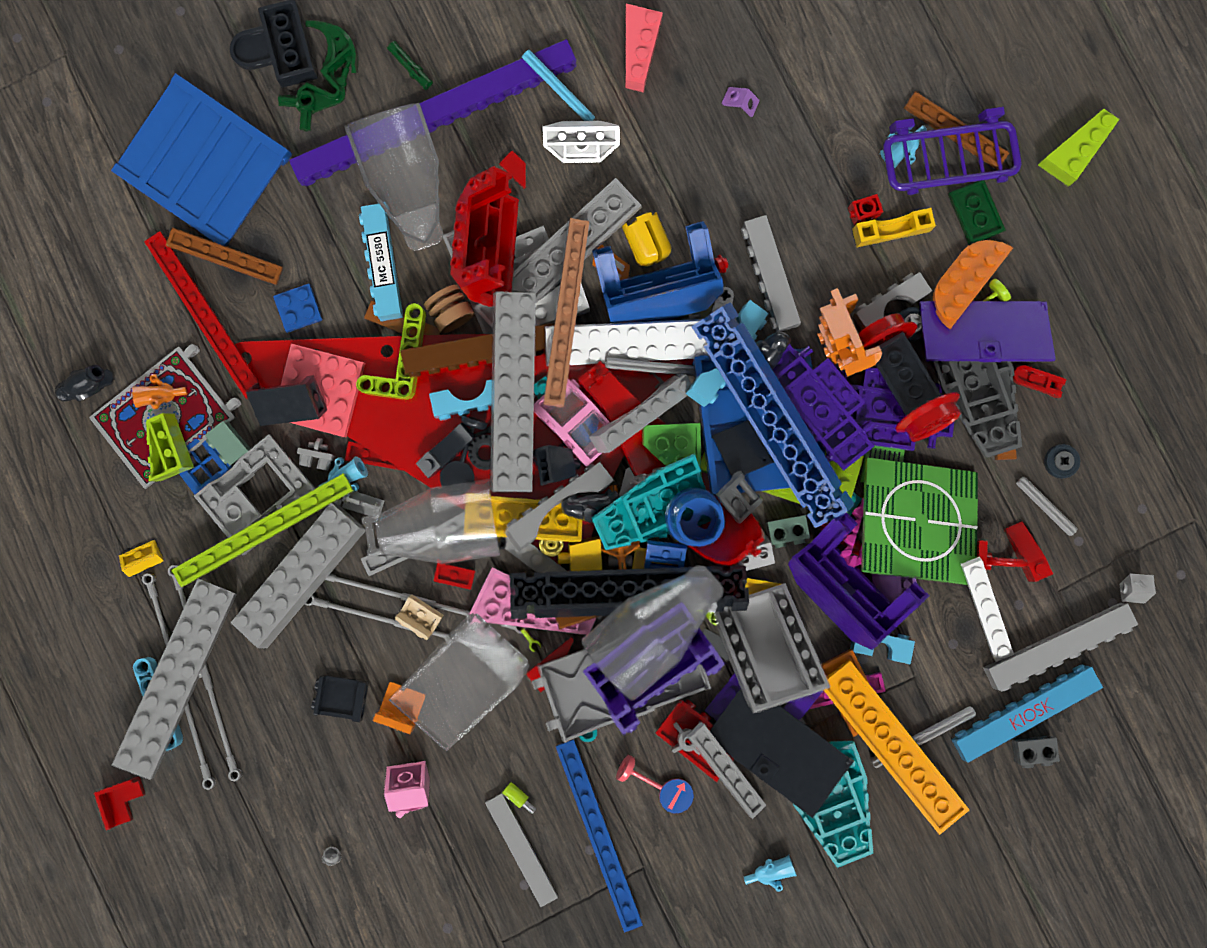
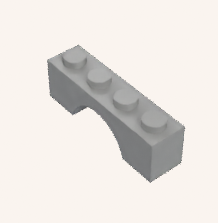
[852,272,932,330]

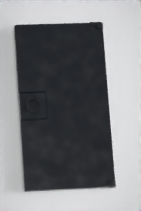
[710,689,854,818]

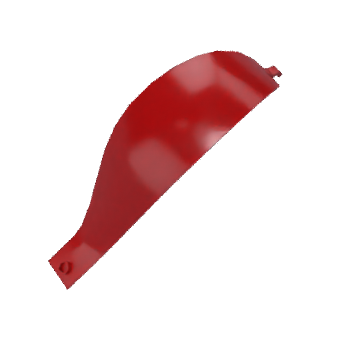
[578,361,765,565]

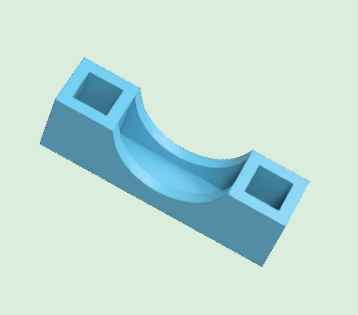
[429,380,492,421]

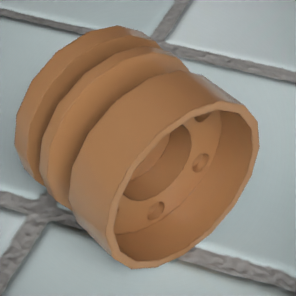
[424,285,475,334]

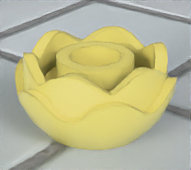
[539,540,563,557]

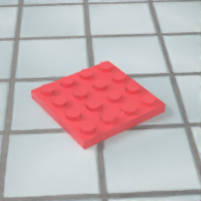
[281,344,365,437]

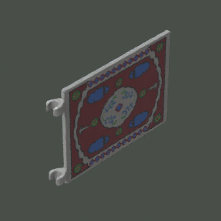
[89,344,242,489]

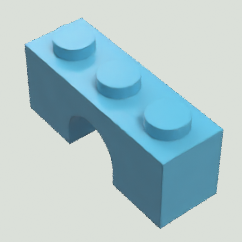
[850,633,915,664]

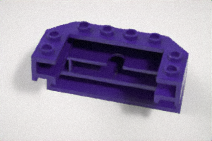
[788,512,929,650]
[583,602,725,735]

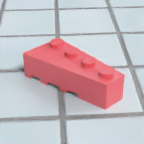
[625,4,663,92]

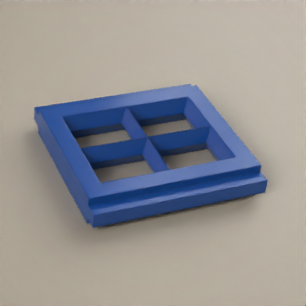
[180,438,233,494]

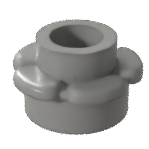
[322,847,341,866]

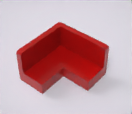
[94,776,146,830]

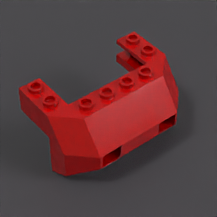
[450,166,519,307]

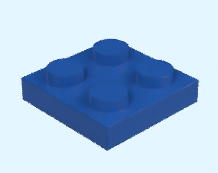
[273,284,323,333]

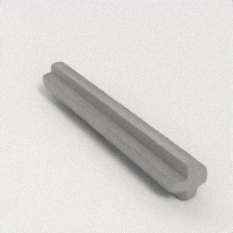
[1016,477,1078,536]

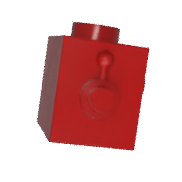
[848,194,883,226]

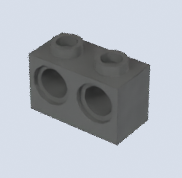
[1012,735,1060,768]

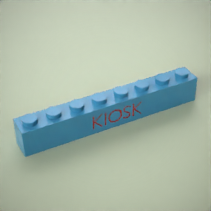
[951,665,1103,763]

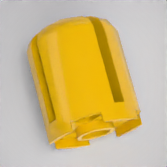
[622,212,671,267]

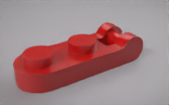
[1013,365,1066,398]

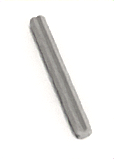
[605,357,695,376]

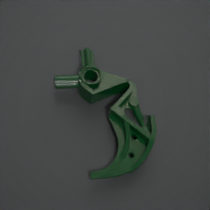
[278,20,359,132]

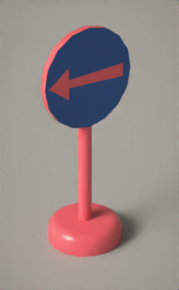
[616,755,694,814]

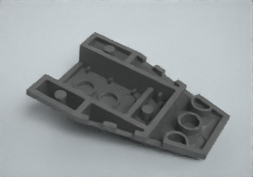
[932,361,1022,458]

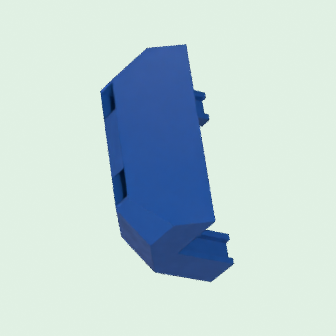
[592,221,724,323]

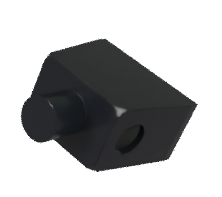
[535,445,581,486]

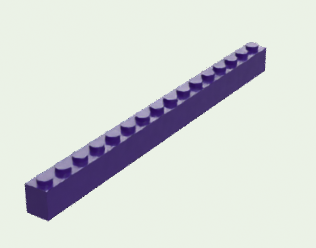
[289,39,576,186]

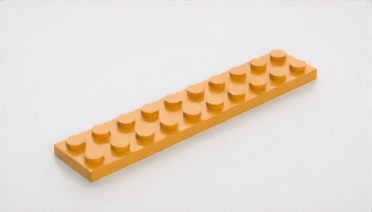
[823,659,969,835]

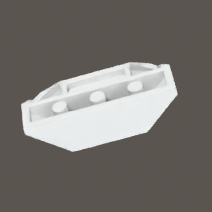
[543,121,619,163]

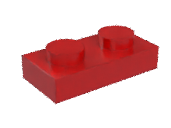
[433,562,476,590]

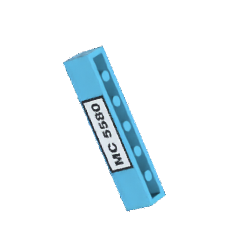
[359,203,404,321]

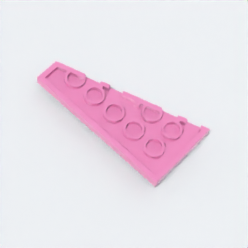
[466,567,596,635]

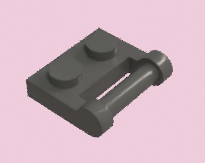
[715,471,763,524]

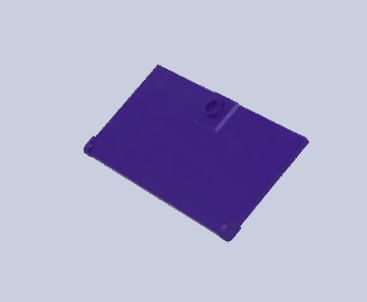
[919,301,1056,362]

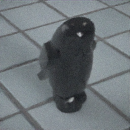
[756,332,791,370]
[55,365,115,401]
[561,490,620,524]

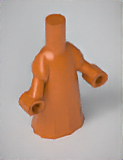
[132,374,187,409]

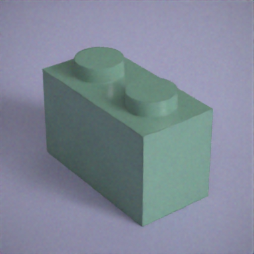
[205,420,251,465]

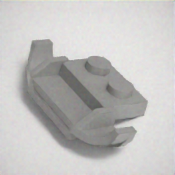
[513,226,549,272]

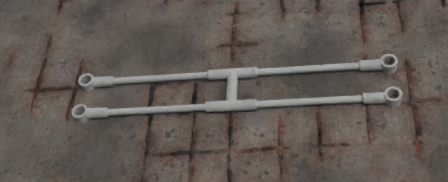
[142,565,242,790]
[305,574,526,660]

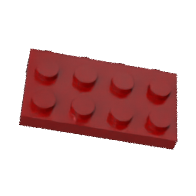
[655,699,734,782]

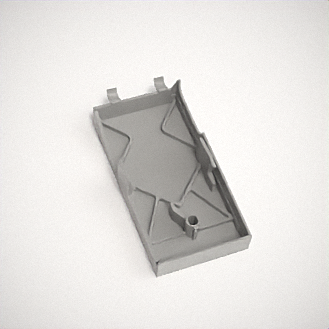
[532,627,711,743]

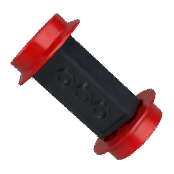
[858,313,961,442]

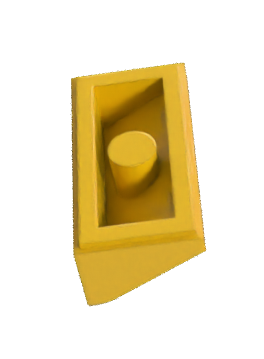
[119,540,163,577]

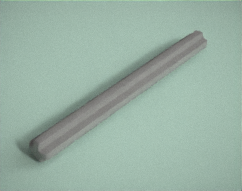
[871,706,976,768]

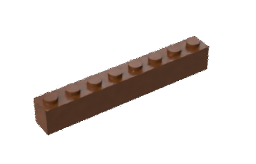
[400,323,555,378]

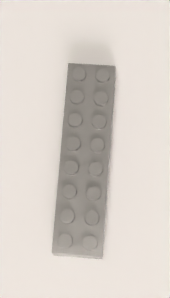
[231,503,366,648]

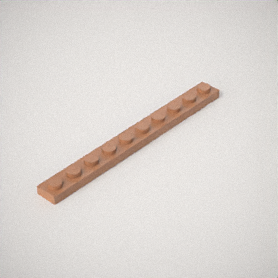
[543,218,589,408]

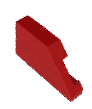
[499,151,526,189]

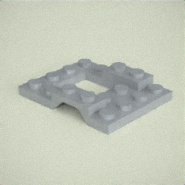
[194,434,315,555]

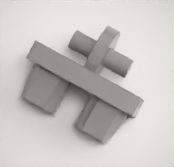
[297,438,336,471]

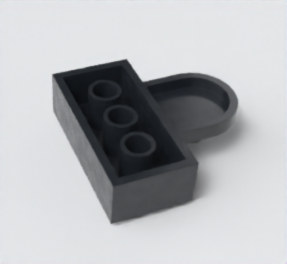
[230,0,318,88]

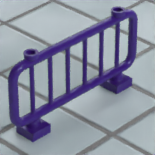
[883,107,1021,195]

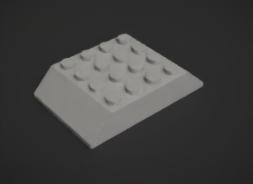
[713,583,830,713]

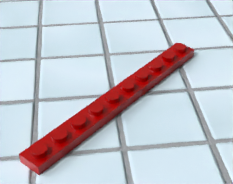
[144,231,263,399]

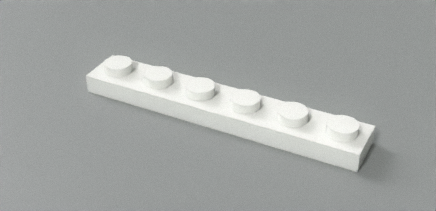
[961,557,1014,662]

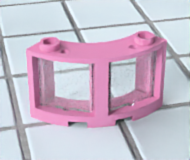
[534,379,610,467]

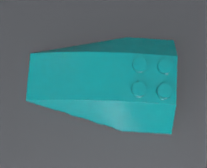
[592,454,711,550]
[793,741,873,868]

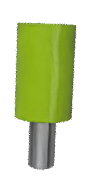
[502,782,536,814]

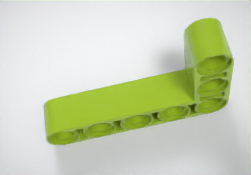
[356,303,426,400]

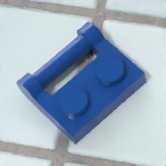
[644,540,687,569]

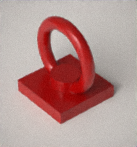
[977,541,1028,570]

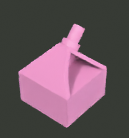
[384,761,430,818]

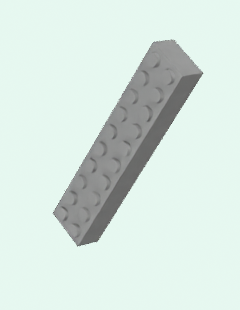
[490,292,536,492]
[112,579,237,780]

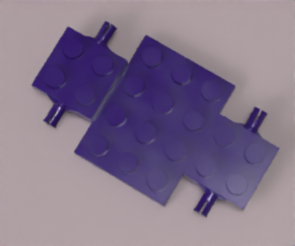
[773,344,875,471]
[840,368,954,451]

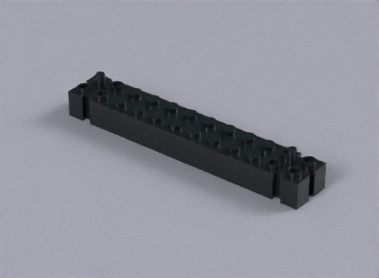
[510,566,750,619]

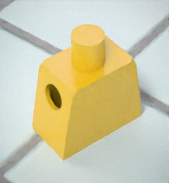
[557,536,602,571]

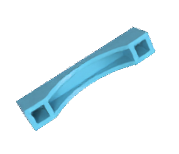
[685,300,768,407]

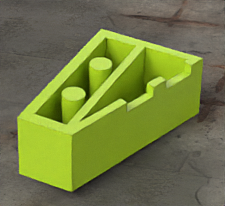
[146,413,194,482]

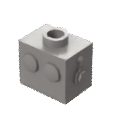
[1120,574,1156,603]

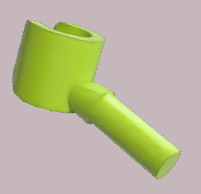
[520,628,541,652]

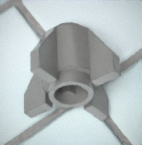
[671,722,700,755]

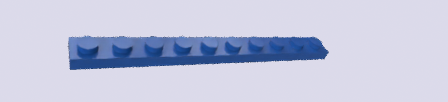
[556,739,643,933]

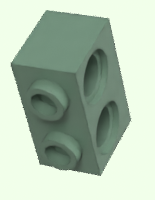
[765,515,810,548]

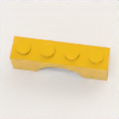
[852,208,936,247]

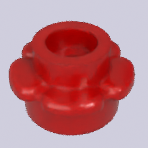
[714,255,728,273]

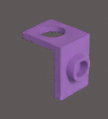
[722,87,760,117]

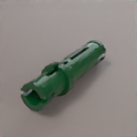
[387,41,433,90]

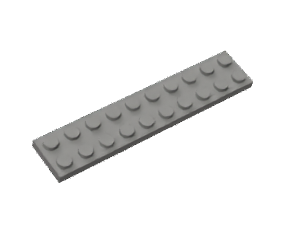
[474,178,642,329]

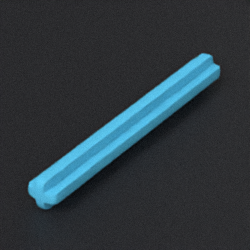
[522,50,595,121]

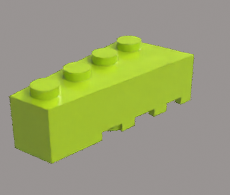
[1038,109,1120,186]

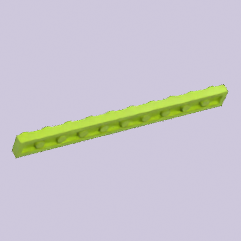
[171,474,354,587]

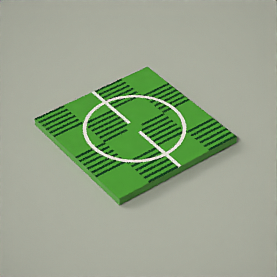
[861,458,978,585]

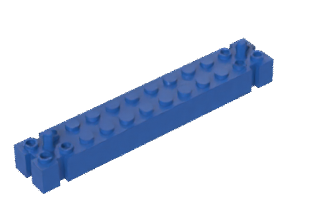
[691,302,854,528]

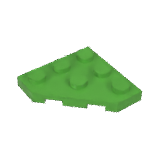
[642,423,702,478]

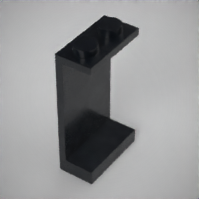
[246,375,327,426]

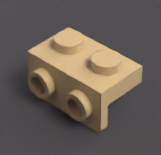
[395,594,444,640]

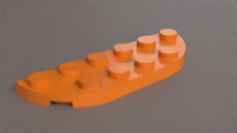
[933,240,1013,329]

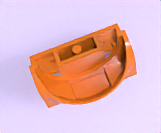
[817,288,882,376]

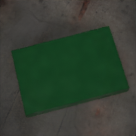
[948,180,1006,245]

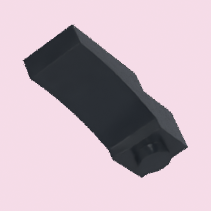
[416,423,475,478]

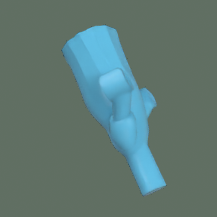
[880,126,927,168]
[319,456,368,492]
[743,855,797,892]

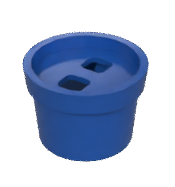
[665,488,724,546]

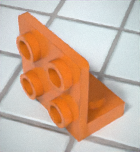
[373,682,426,734]

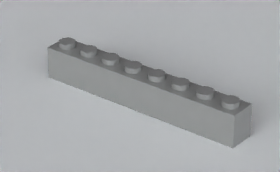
[983,603,1138,692]

